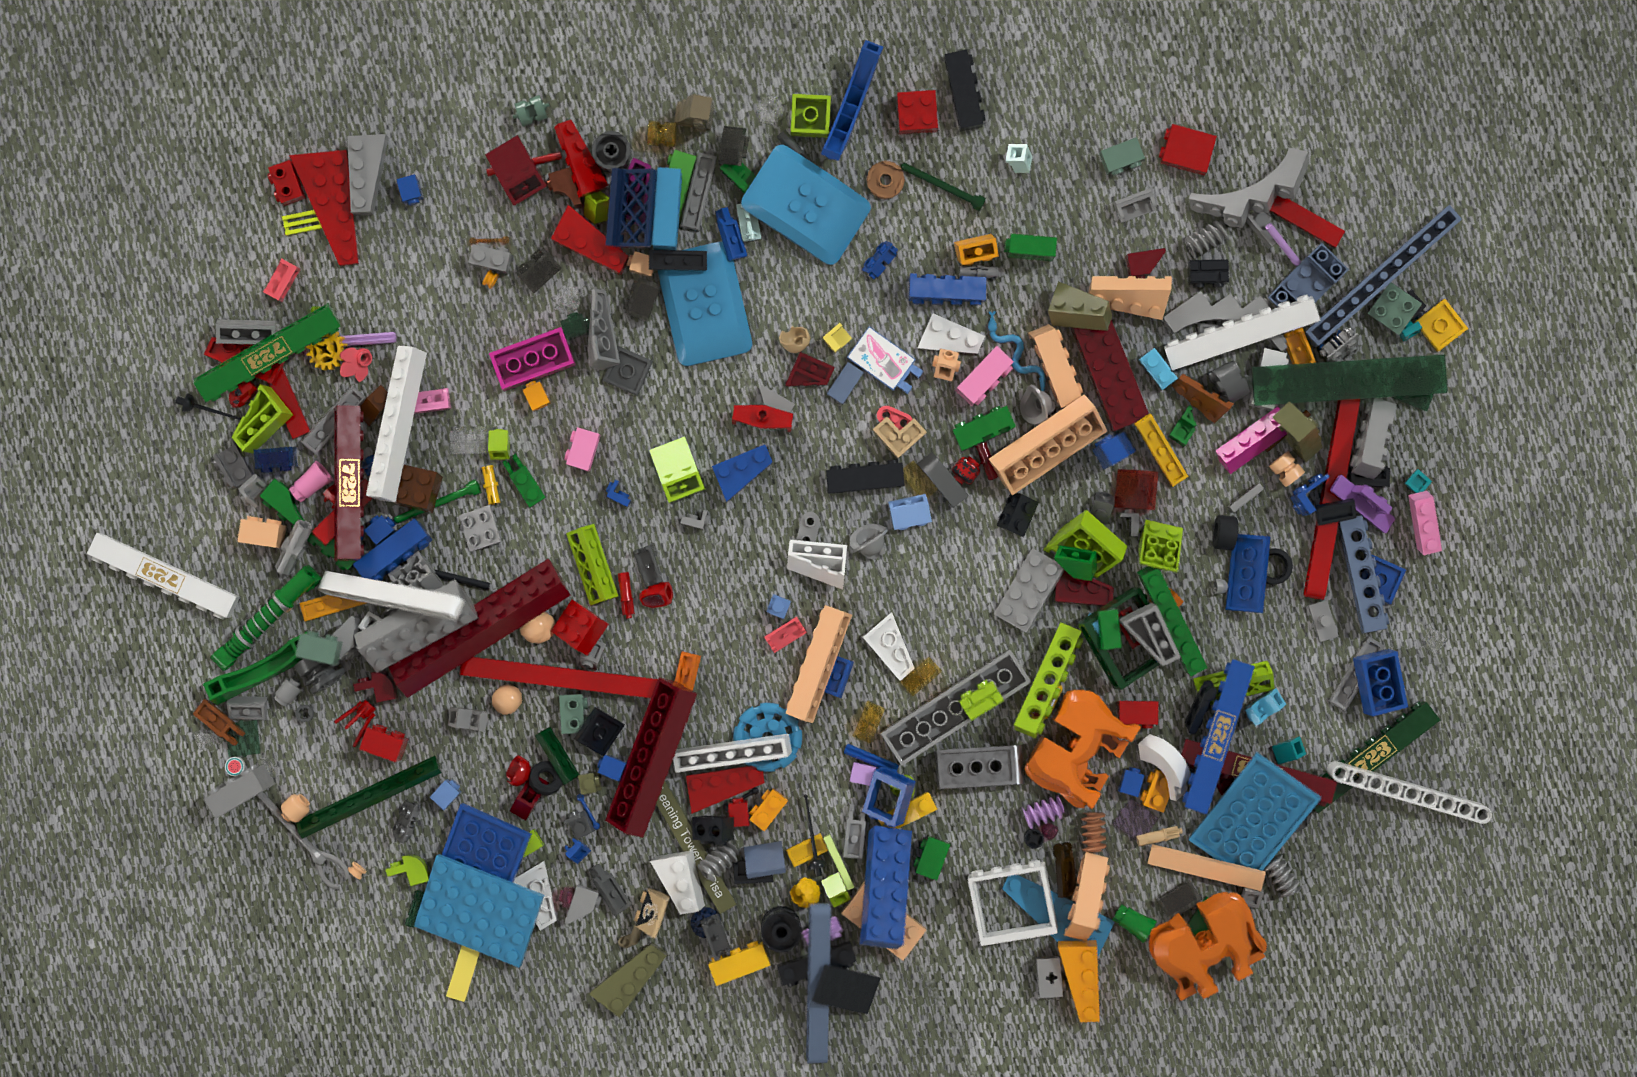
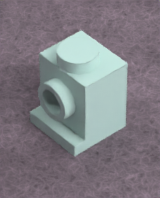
[1006,144,1032,173]

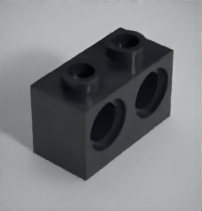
[692,815,734,845]

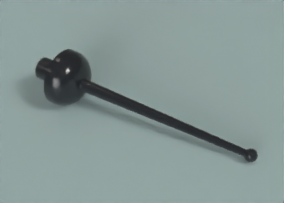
[175,393,242,420]
[804,794,826,877]

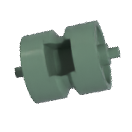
[512,95,550,127]

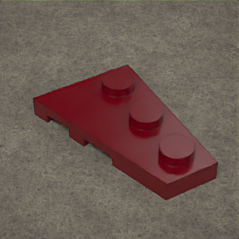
[1054,571,1114,606]

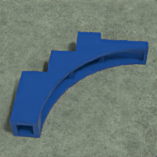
[821,40,883,161]

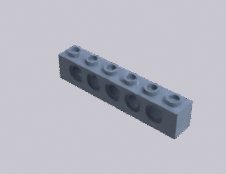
[1338,515,1389,634]

